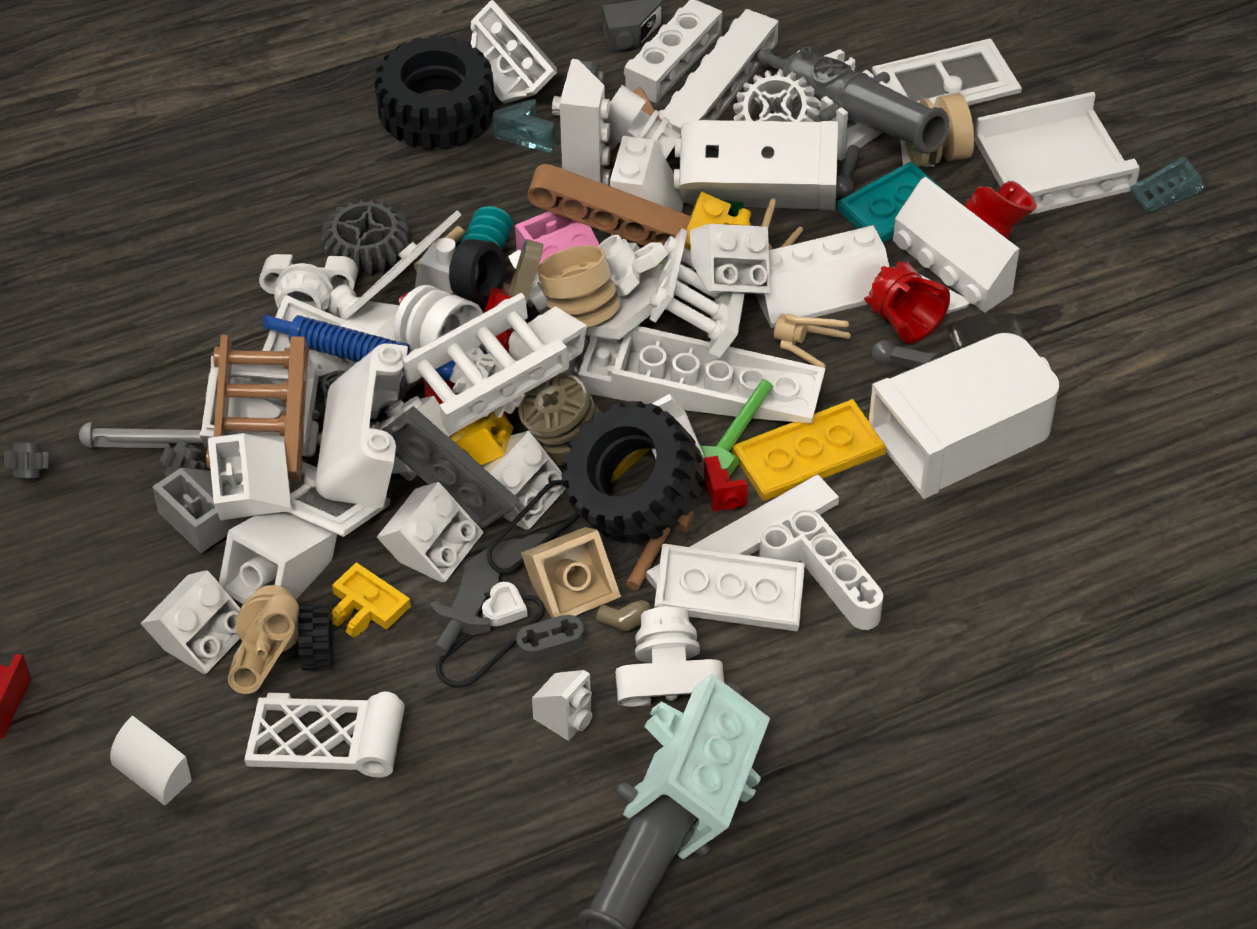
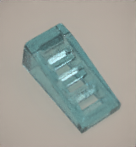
[1130,156,1203,212]

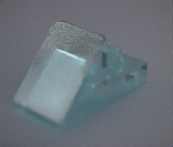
[493,99,556,153]

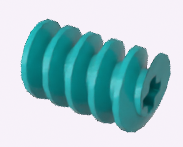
[460,206,513,272]

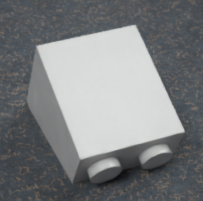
[610,136,685,236]
[219,511,337,604]

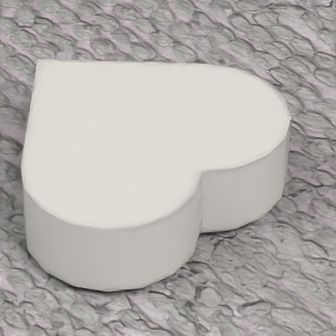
[482,582,528,626]

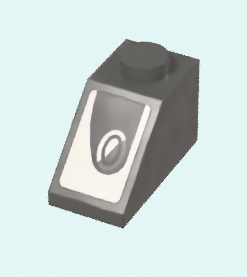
[602,0,662,52]

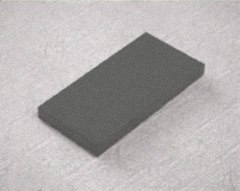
[382,406,520,530]

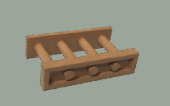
[206,335,309,481]

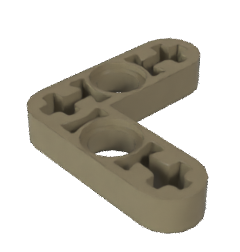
[502,239,544,332]

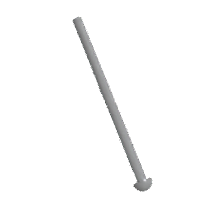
[79,422,322,448]

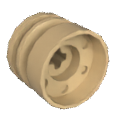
[905,93,974,167]
[537,245,621,328]

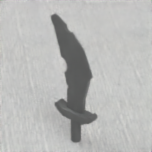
[431,533,549,656]

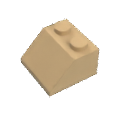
[521,527,621,618]

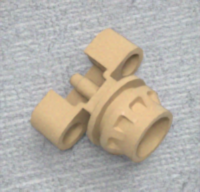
[228,585,299,694]

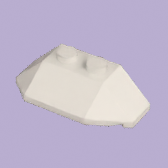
[471,0,557,104]

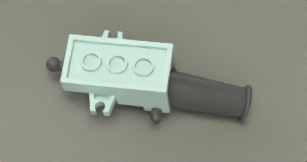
[578,674,770,929]

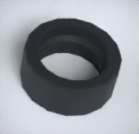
[449,239,506,304]

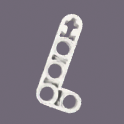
[759,509,883,630]

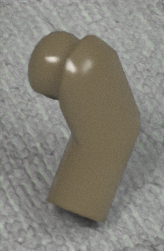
[596,600,651,631]

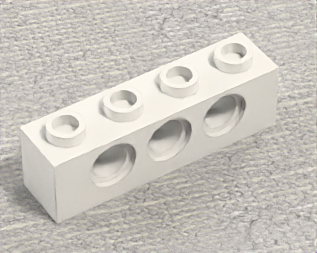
[624,0,722,104]

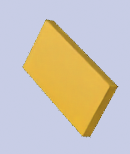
[731,399,886,502]

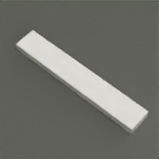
[646,474,839,589]

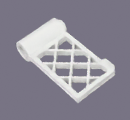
[244,692,405,778]

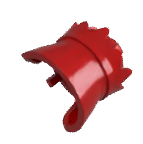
[963,181,1037,239]
[864,261,950,344]

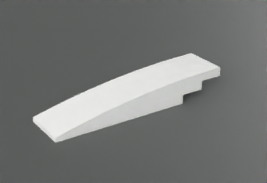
[561,326,825,423]

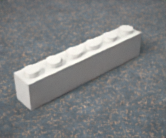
[658,9,778,148]

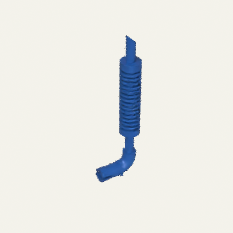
[262,315,487,381]

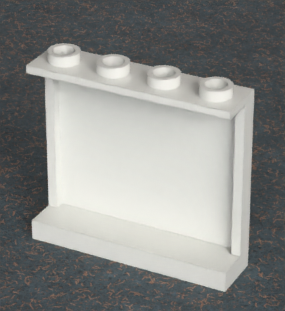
[974,92,1140,215]

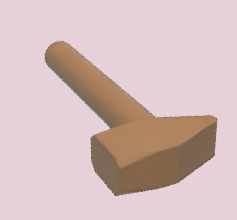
[626,510,694,591]

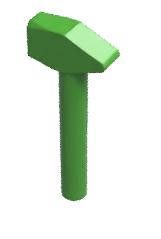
[701,379,774,476]

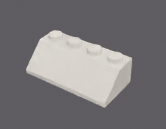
[560,59,611,186]
[893,177,1019,313]
[755,225,889,328]

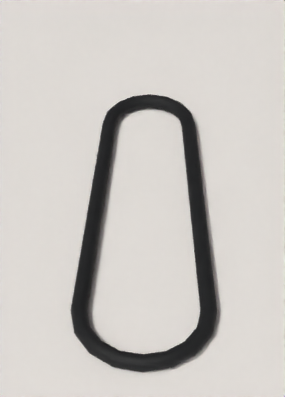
[486,480,579,574]
[436,594,545,687]

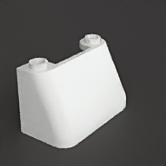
[315,344,408,508]

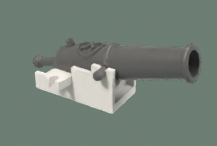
[757,47,950,161]

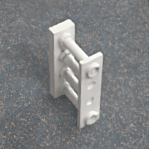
[649,228,745,359]
[402,293,569,435]

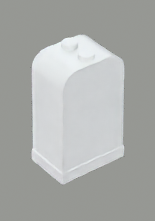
[674,120,838,211]
[869,333,1059,499]

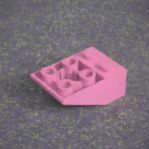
[515,211,600,265]

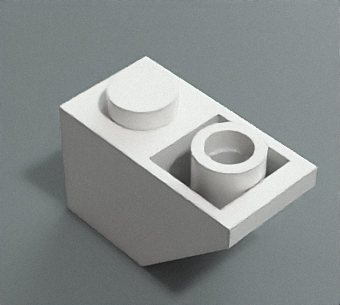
[532,670,592,741]

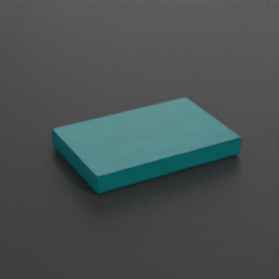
[837,161,947,243]

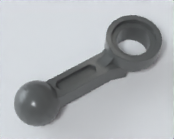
[871,340,940,369]

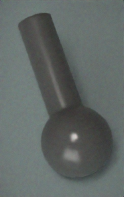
[836,145,861,199]

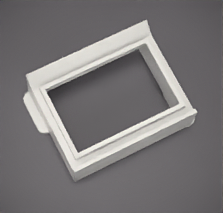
[199,356,319,457]

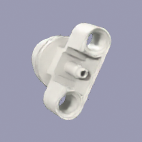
[605,85,681,159]
[259,254,358,312]
[615,607,724,707]

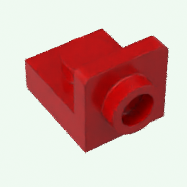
[703,455,748,512]

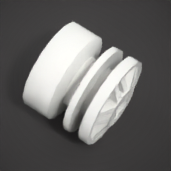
[394,285,483,353]

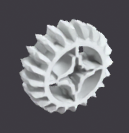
[733,69,819,122]

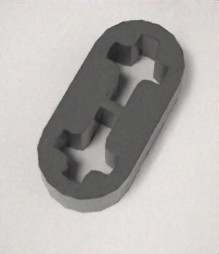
[516,615,584,662]

